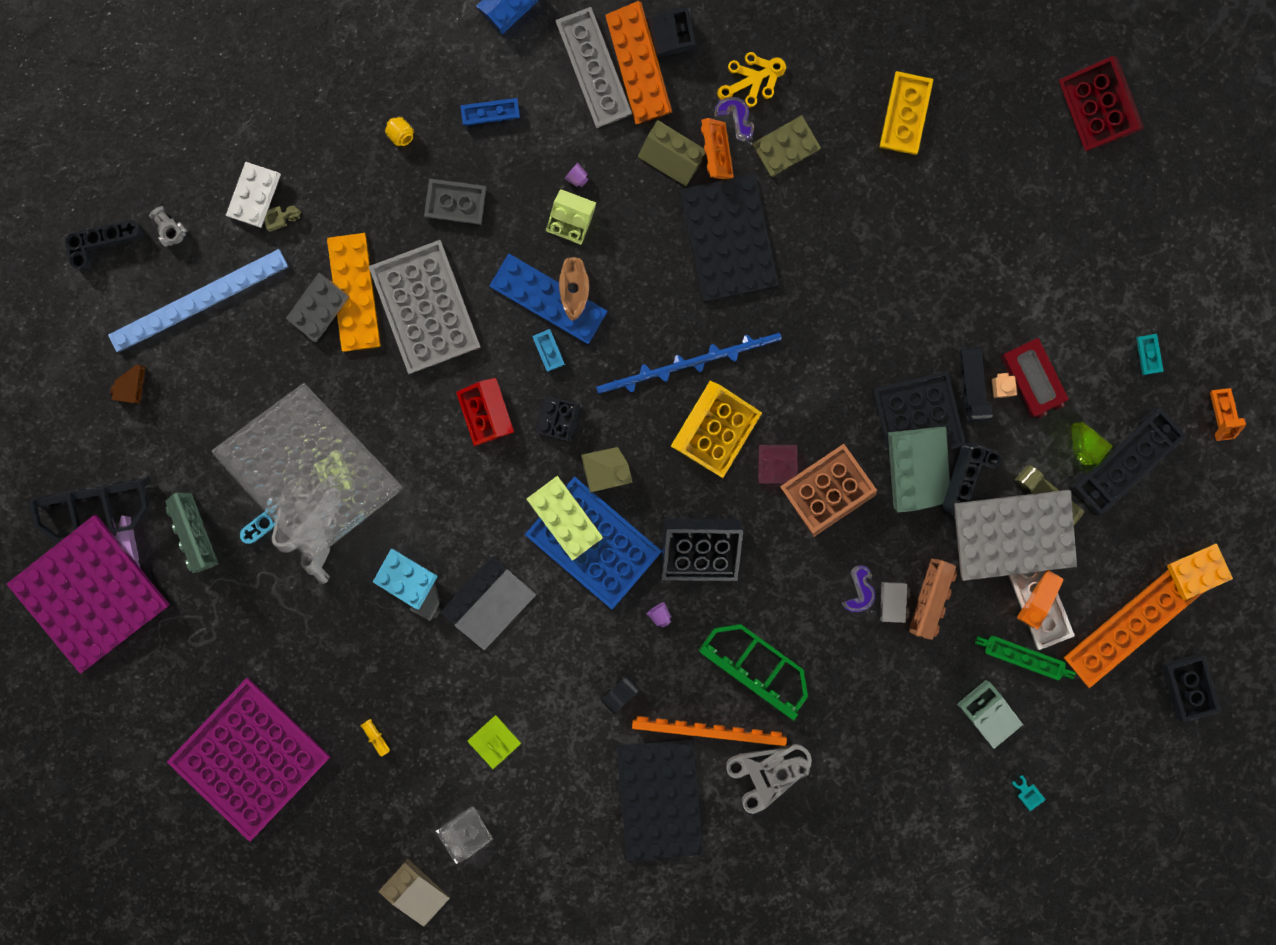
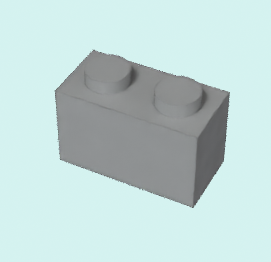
[880,582,910,623]

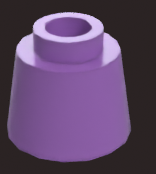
[564,163,589,187]
[647,602,671,628]

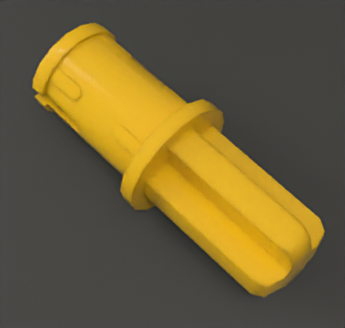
[360,719,390,756]

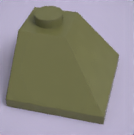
[581,447,632,492]

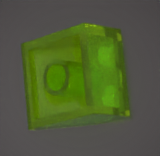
[1071,422,1113,466]

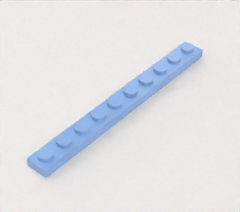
[108,249,289,352]

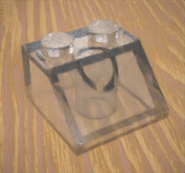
[435,806,493,864]

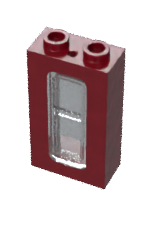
[1000,338,1069,419]

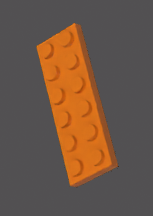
[605,1,672,125]

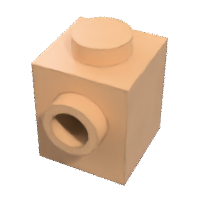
[991,373,1017,398]

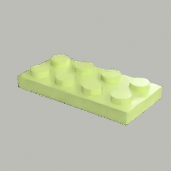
[527,476,603,561]

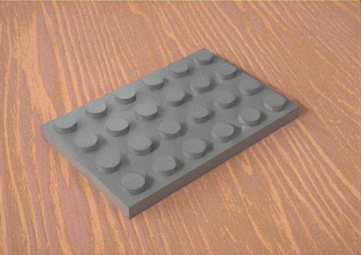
[368,240,481,374]
[954,490,1077,581]

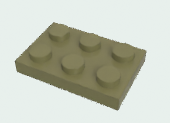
[752,115,821,178]

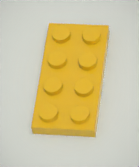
[879,71,933,155]

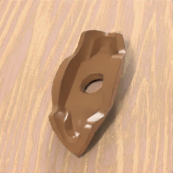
[559,257,589,321]

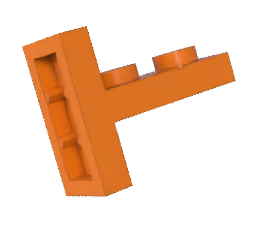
[1210,388,1246,441]

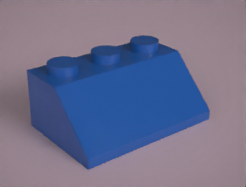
[476,0,539,34]

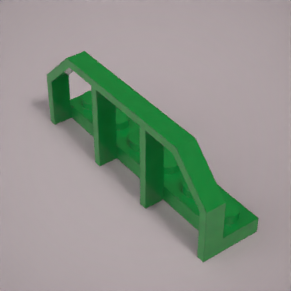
[699,624,808,720]

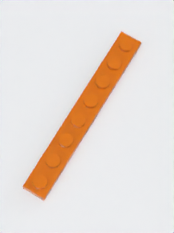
[632,716,787,746]

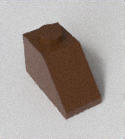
[110,364,146,404]

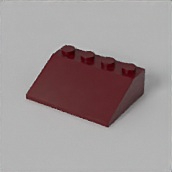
[1059,56,1145,151]

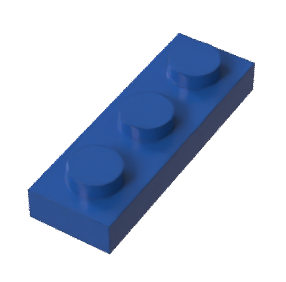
[460,98,520,126]

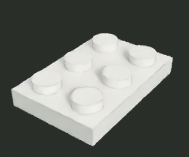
[226,162,281,228]

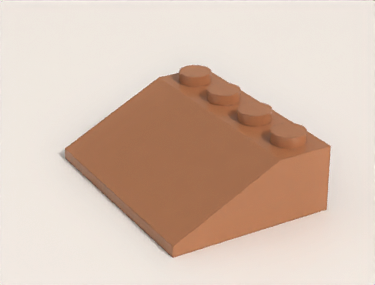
[780,444,877,537]
[908,559,958,640]

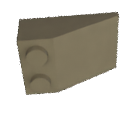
[379,859,450,927]

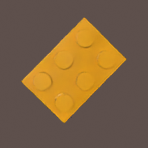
[1167,543,1233,601]

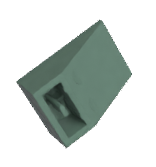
[956,680,1023,749]

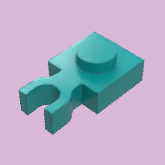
[1012,775,1046,812]

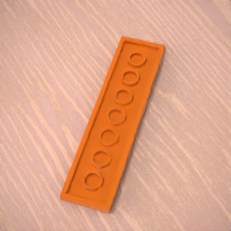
[1063,569,1204,688]

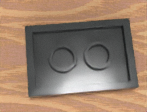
[424,179,487,225]
[286,273,350,342]

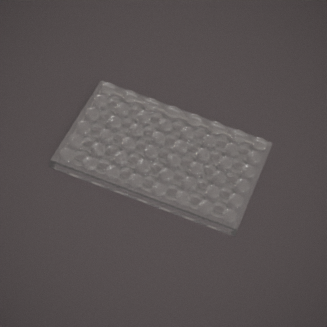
[211,383,403,561]

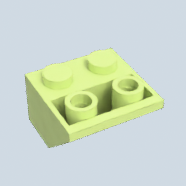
[546,189,596,245]

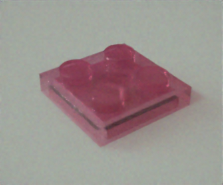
[758,445,797,484]

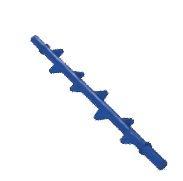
[597,333,782,394]

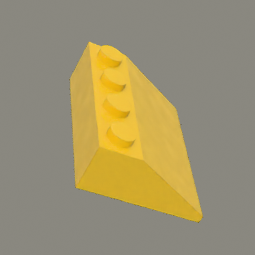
[671,381,762,478]

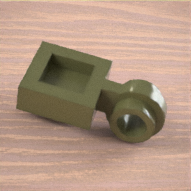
[264,206,301,232]

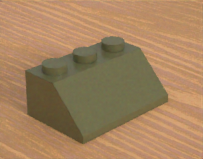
[637,120,706,187]

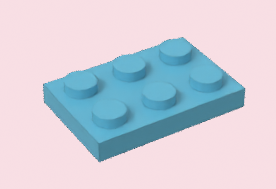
[373,549,438,610]

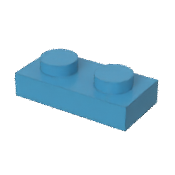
[532,329,565,372]

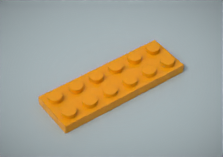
[327,233,381,352]

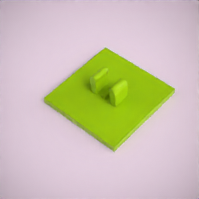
[468,715,521,769]

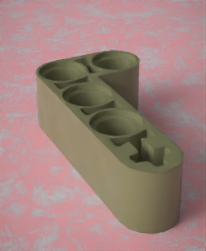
[1014,465,1085,525]

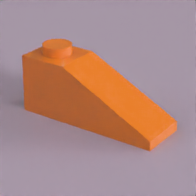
[1017,570,1064,630]

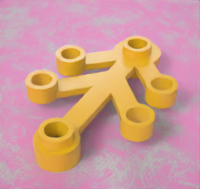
[717,52,786,107]

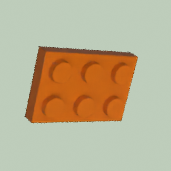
[701,118,734,180]

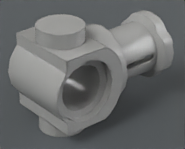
[149,206,187,247]

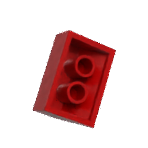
[456,378,514,446]

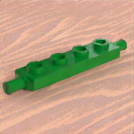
[975,635,1076,680]

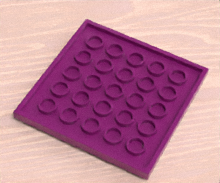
[7,514,170,674]
[167,678,331,842]

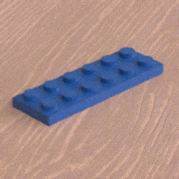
[489,253,607,344]

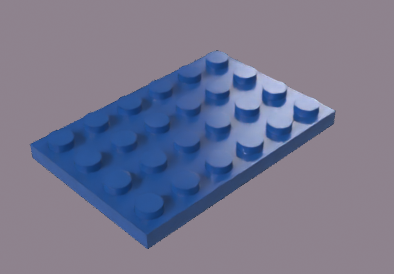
[525,476,662,609]

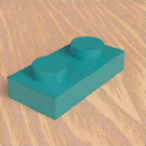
[1136,334,1164,375]

